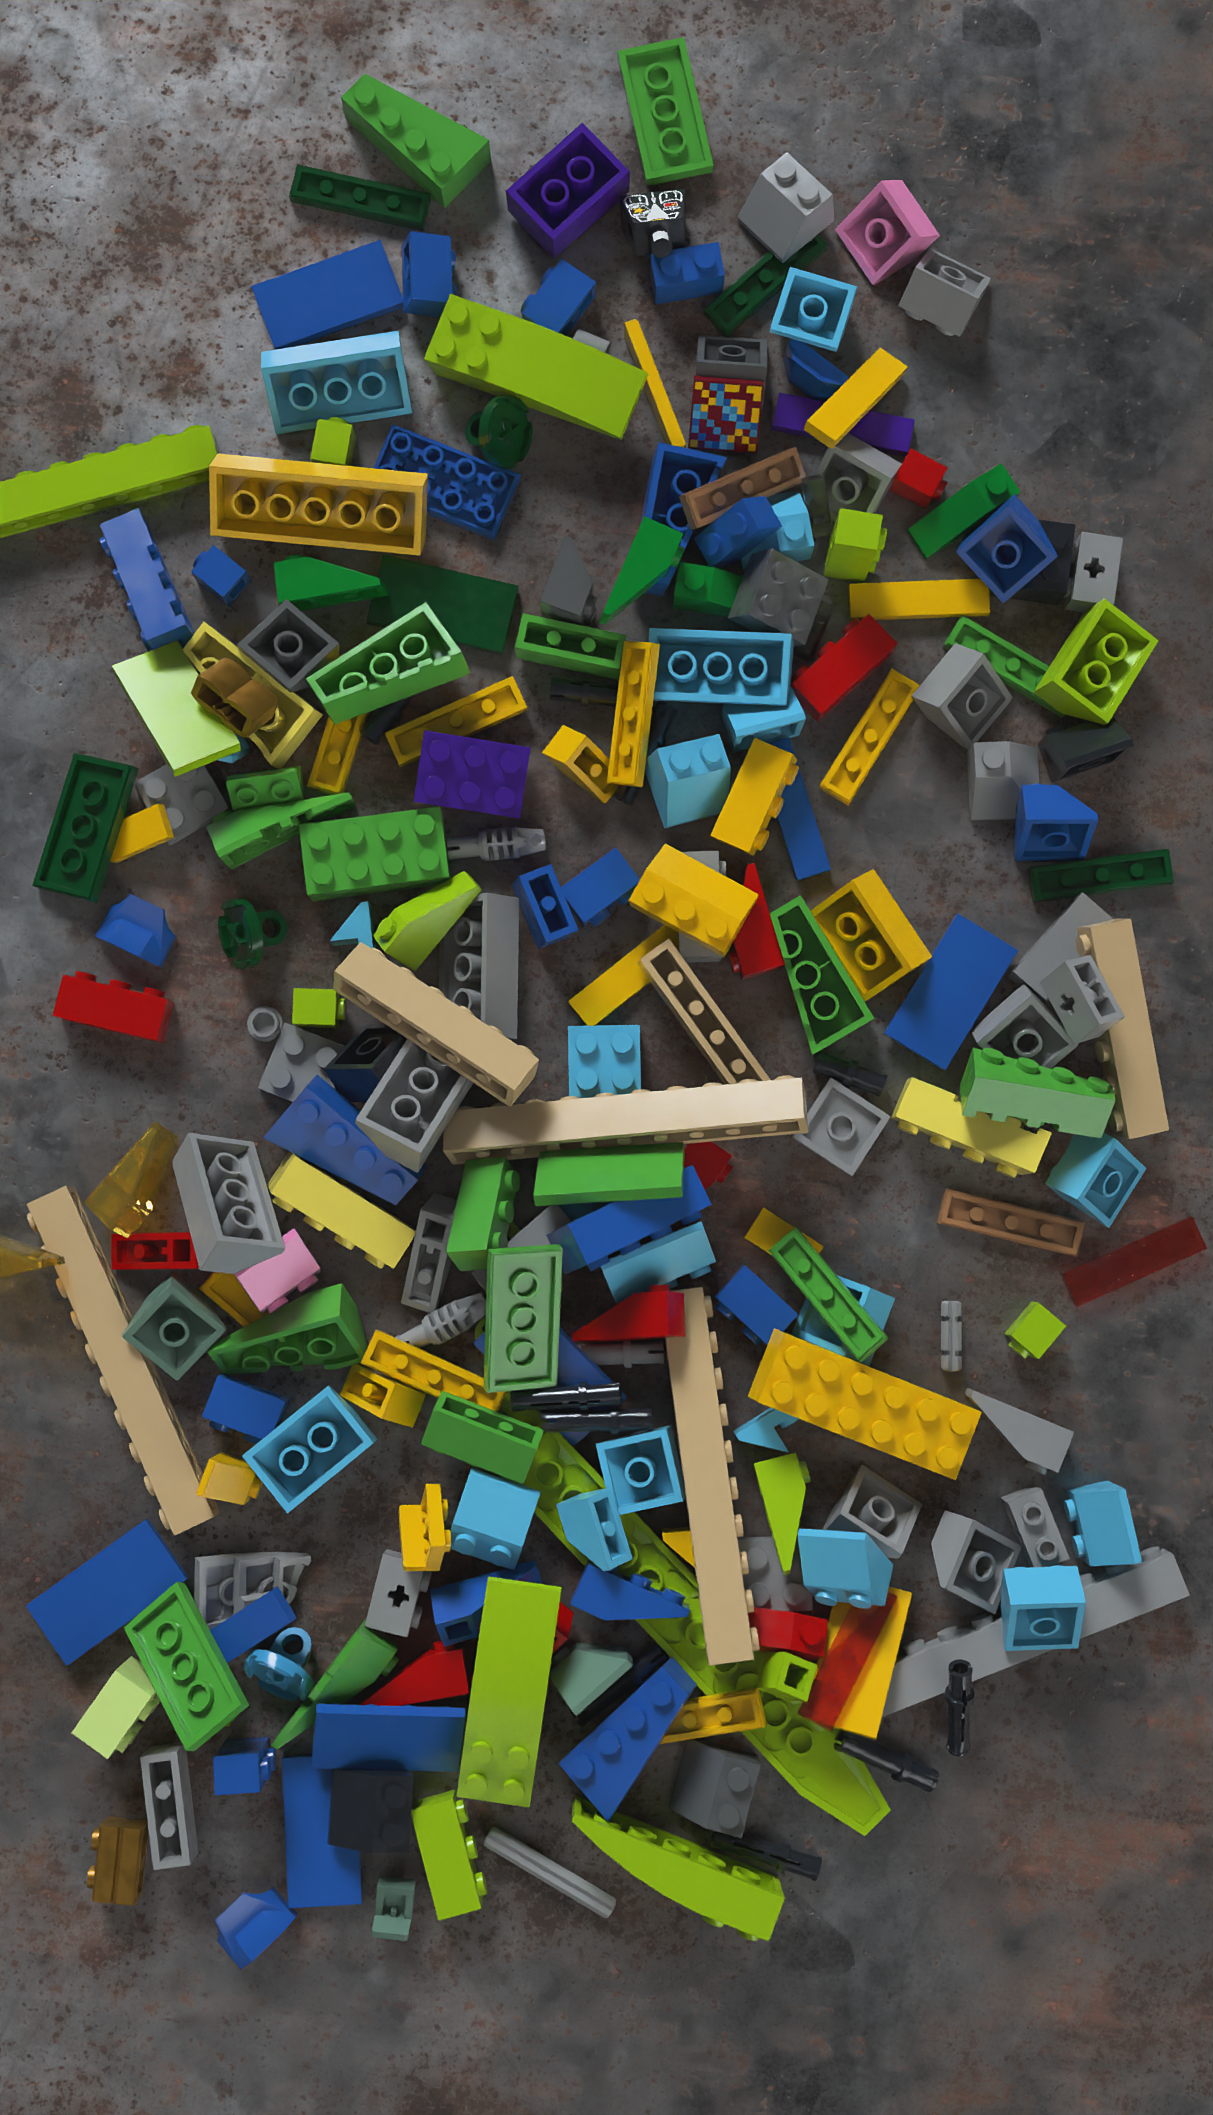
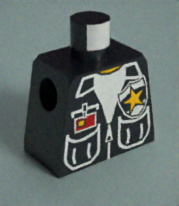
[619,189,686,258]

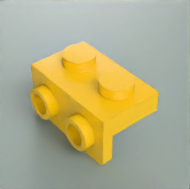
[398,1484,451,1571]

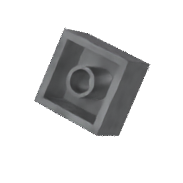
[728,548,829,646]

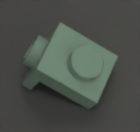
[372,1875,416,1941]

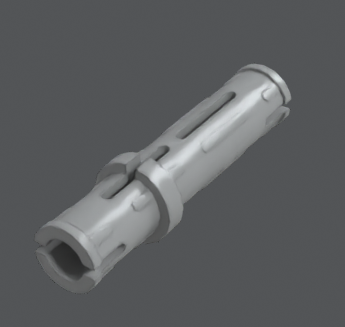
[578,1340,664,1368]

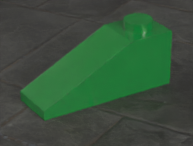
[907,463,1021,559]
[599,516,685,625]
[273,555,389,611]
[673,562,743,617]

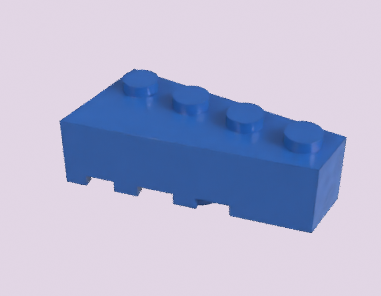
[640,442,727,597]
[99,508,195,652]
[263,1074,427,1205]
[546,1165,712,1274]
[558,1656,697,1821]

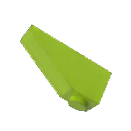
[373,871,482,971]
[754,1452,811,1576]

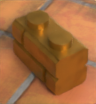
[87,1816,149,1906]

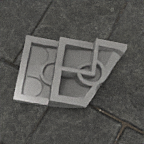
[194,1552,311,1631]

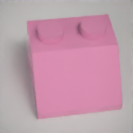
[835,180,940,285]
[234,1229,321,1314]

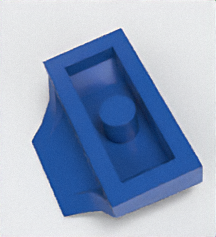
[783,339,849,402]
[95,894,177,968]
[214,1886,297,1969]

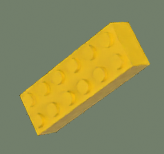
[209,454,428,556]
[748,1328,982,1480]

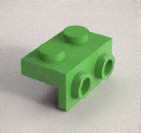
[226,766,304,810]

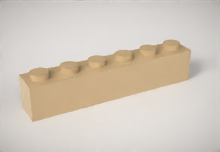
[1076,919,1169,1139]
[637,939,770,1085]
[333,942,539,1107]

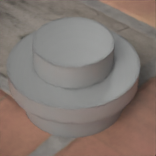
[247,1006,283,1042]

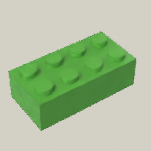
[299,806,451,901]

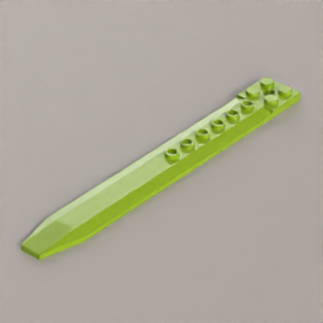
[498,1391,891,1836]

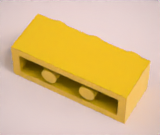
[710,738,799,856]

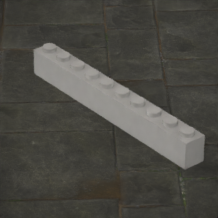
[882,1547,1190,1717]

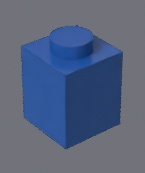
[191,545,251,608]

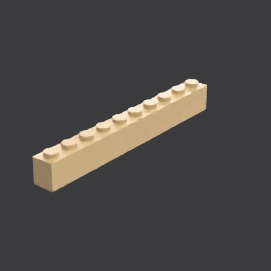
[443,1075,808,1165]
[27,1185,220,1536]
[665,1287,759,1665]

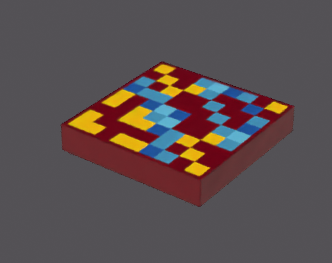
[688,376,764,453]

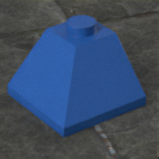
[1014,783,1098,861]

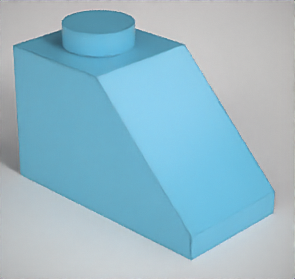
[556,1487,633,1571]

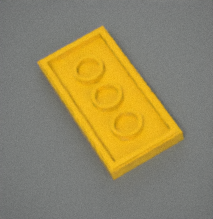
[804,1586,912,1740]

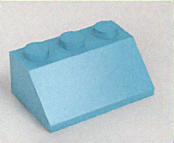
[601,1221,716,1304]
[242,1385,378,1514]

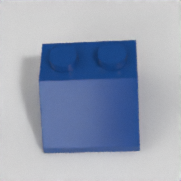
[956,494,1058,603]

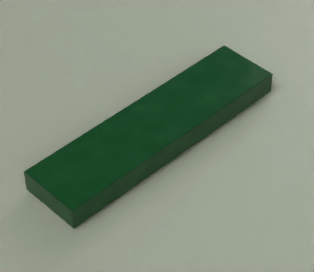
[289,164,431,231]
[703,234,828,337]
[1027,849,1174,903]

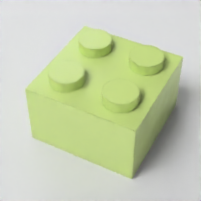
[72,1656,161,1759]

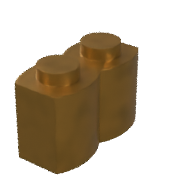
[191,657,279,738]

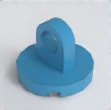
[243,1627,314,1701]

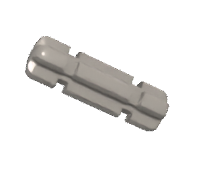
[941,1301,962,1371]

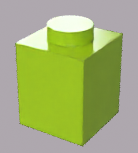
[310,417,356,466]
[292,988,346,1028]
[1004,1301,1066,1359]
[756,1652,818,1702]

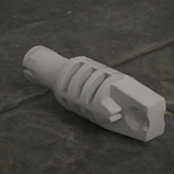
[447,826,546,861]
[395,1292,486,1349]

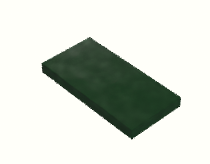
[366,555,519,655]
[32,753,139,903]

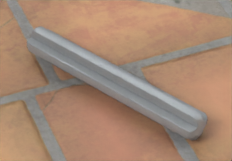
[484,1827,616,1918]

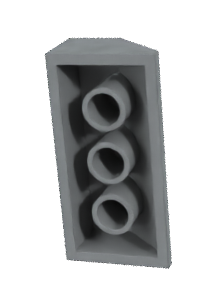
[439,893,519,1040]
[355,1039,473,1173]
[172,1133,285,1274]

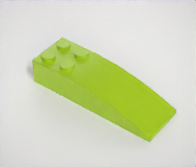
[424,294,648,440]
[457,1576,562,1808]
[572,1795,785,1942]

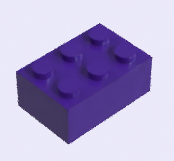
[506,122,630,259]
[414,730,531,818]

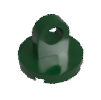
[465,395,533,468]
[218,898,287,970]

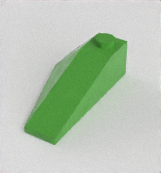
[206,792,356,870]
[207,1283,368,1374]
[271,1619,399,1750]

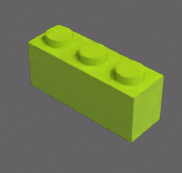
[823,508,887,583]
[411,1790,488,1921]

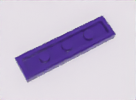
[771,392,915,457]

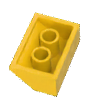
[629,844,759,958]
[811,869,932,1002]

